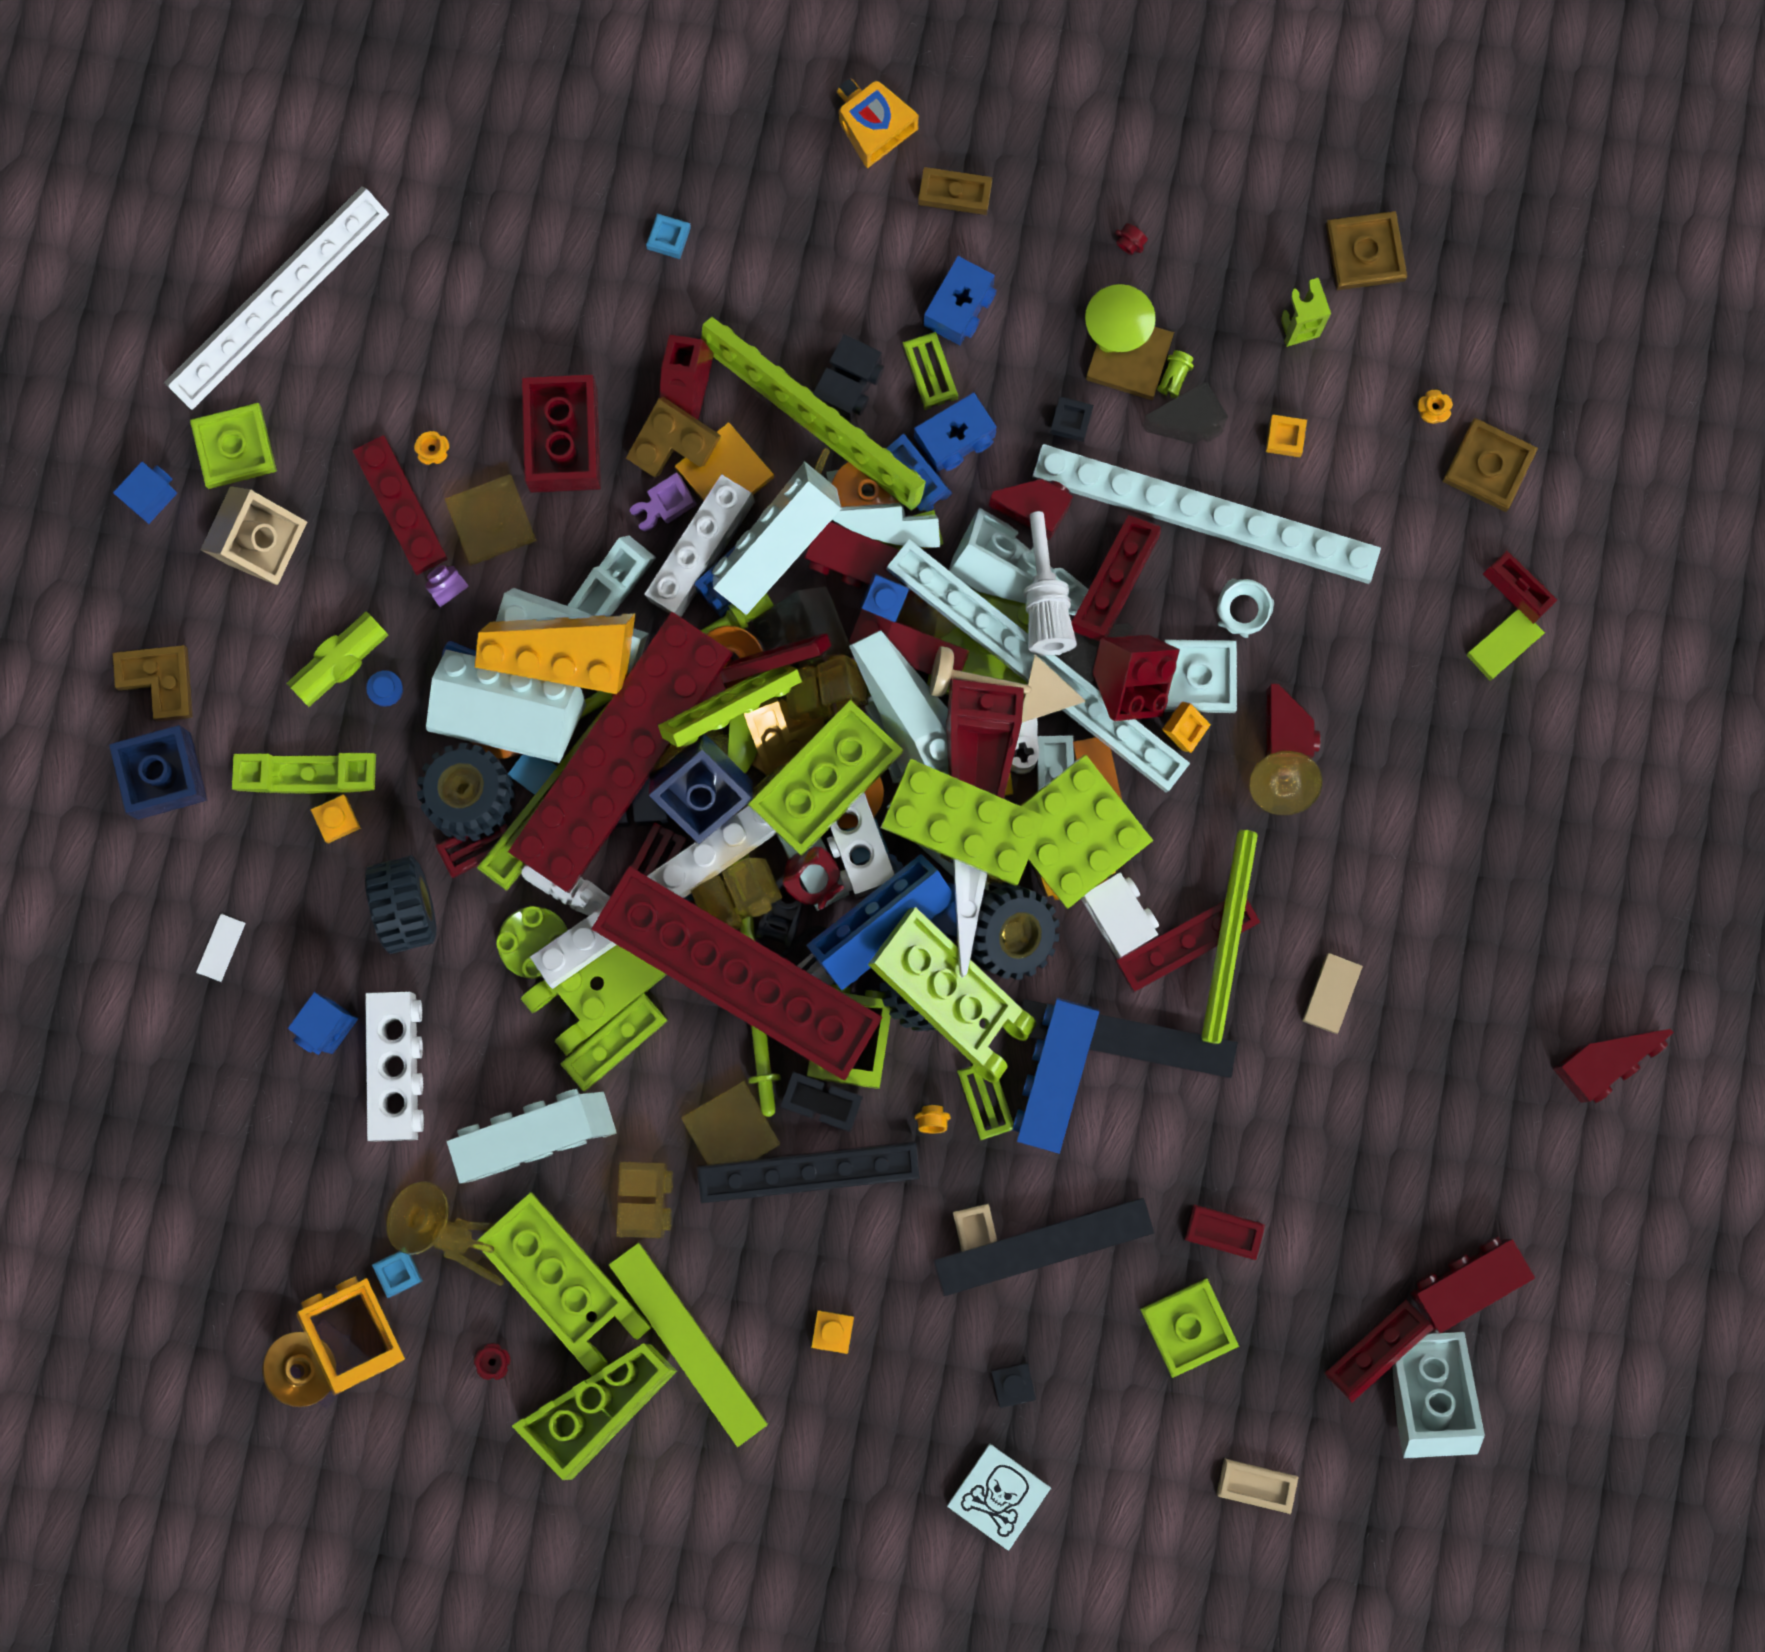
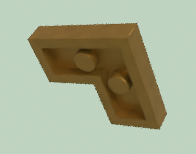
[626,397,721,477]
[113,645,193,721]
[744,697,825,777]

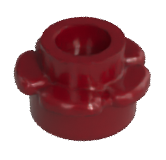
[1115,223,1148,255]
[474,1343,511,1380]

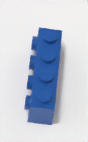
[806,854,955,990]
[1012,997,1100,1154]

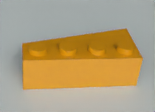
[475,613,635,694]

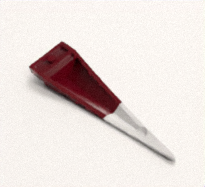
[946,679,1024,978]

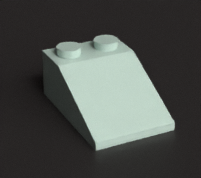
[1392,1332,1485,1458]

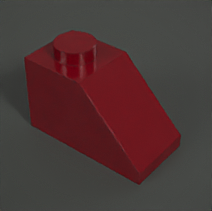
[989,479,1073,541]
[1266,684,1320,762]

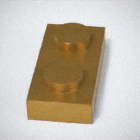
[918,167,993,215]

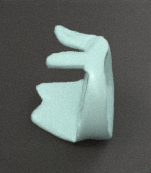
[1217,579,1274,638]

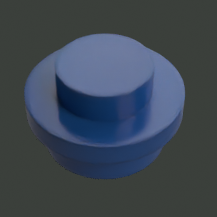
[367,671,403,707]

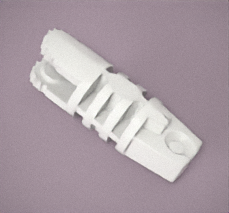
[521,865,610,916]

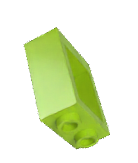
[807,984,892,1089]

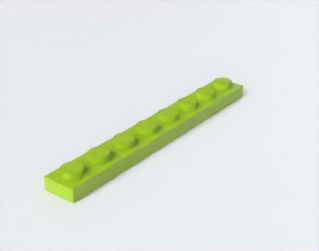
[701,317,926,511]

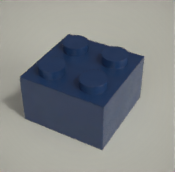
[109,725,208,820]
[649,733,753,844]

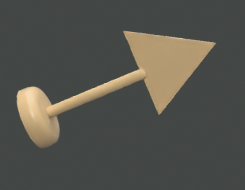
[929,646,1086,723]

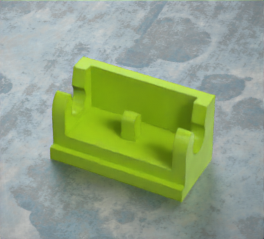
[1281,278,1331,347]

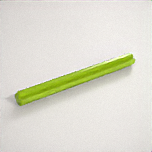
[1201,830,1258,1044]

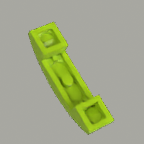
[232,753,376,794]

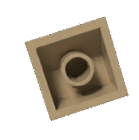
[200,486,307,585]

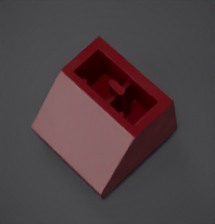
[1093,635,1180,721]

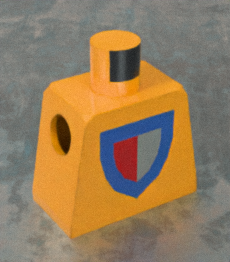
[837,79,919,169]

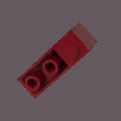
[660,335,714,451]
[1553,1029,1674,1103]

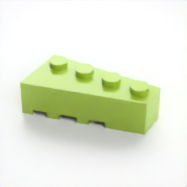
[512,1343,677,1480]

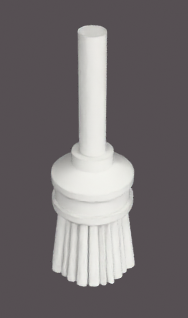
[1024,511,1077,656]

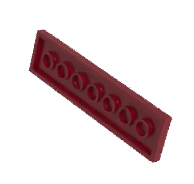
[508,612,733,893]
[591,866,883,1081]

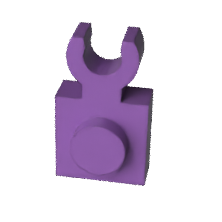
[630,473,697,531]

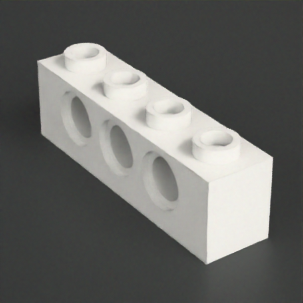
[645,474,755,617]
[827,793,895,898]
[366,992,424,1142]

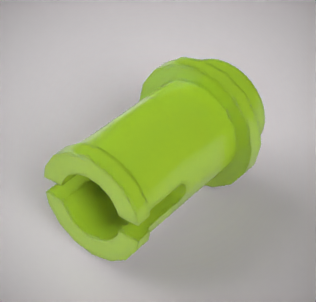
[1157,350,1194,398]

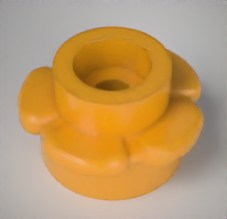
[1418,390,1453,424]
[414,431,449,465]
[915,1105,951,1134]

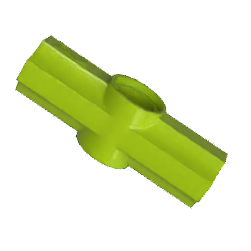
[286,611,389,707]

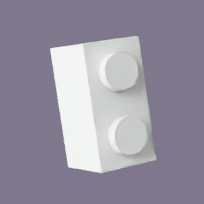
[1081,872,1159,960]

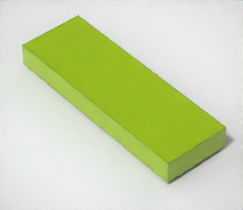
[561,993,668,1092]

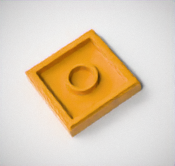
[675,422,774,502]

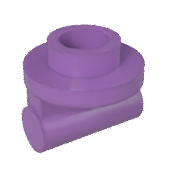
[425,565,469,607]

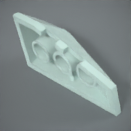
[949,508,1089,616]
[849,631,948,770]

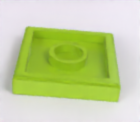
[190,403,277,489]
[1140,1278,1239,1378]

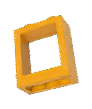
[296,1276,405,1395]

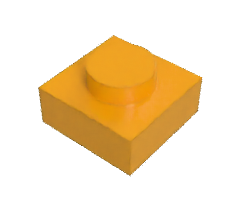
[1266,414,1307,457]
[1162,701,1211,753]
[311,794,361,844]
[811,1310,854,1354]

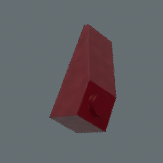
[849,609,970,682]

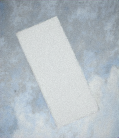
[196,914,246,982]

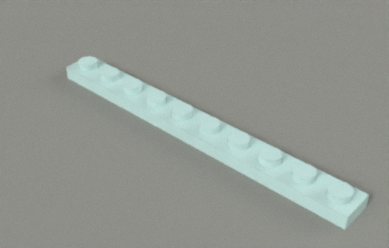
[1032,444,1381,584]
[886,539,1190,793]

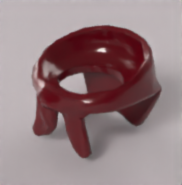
[783,846,844,910]

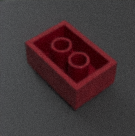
[522,375,601,493]

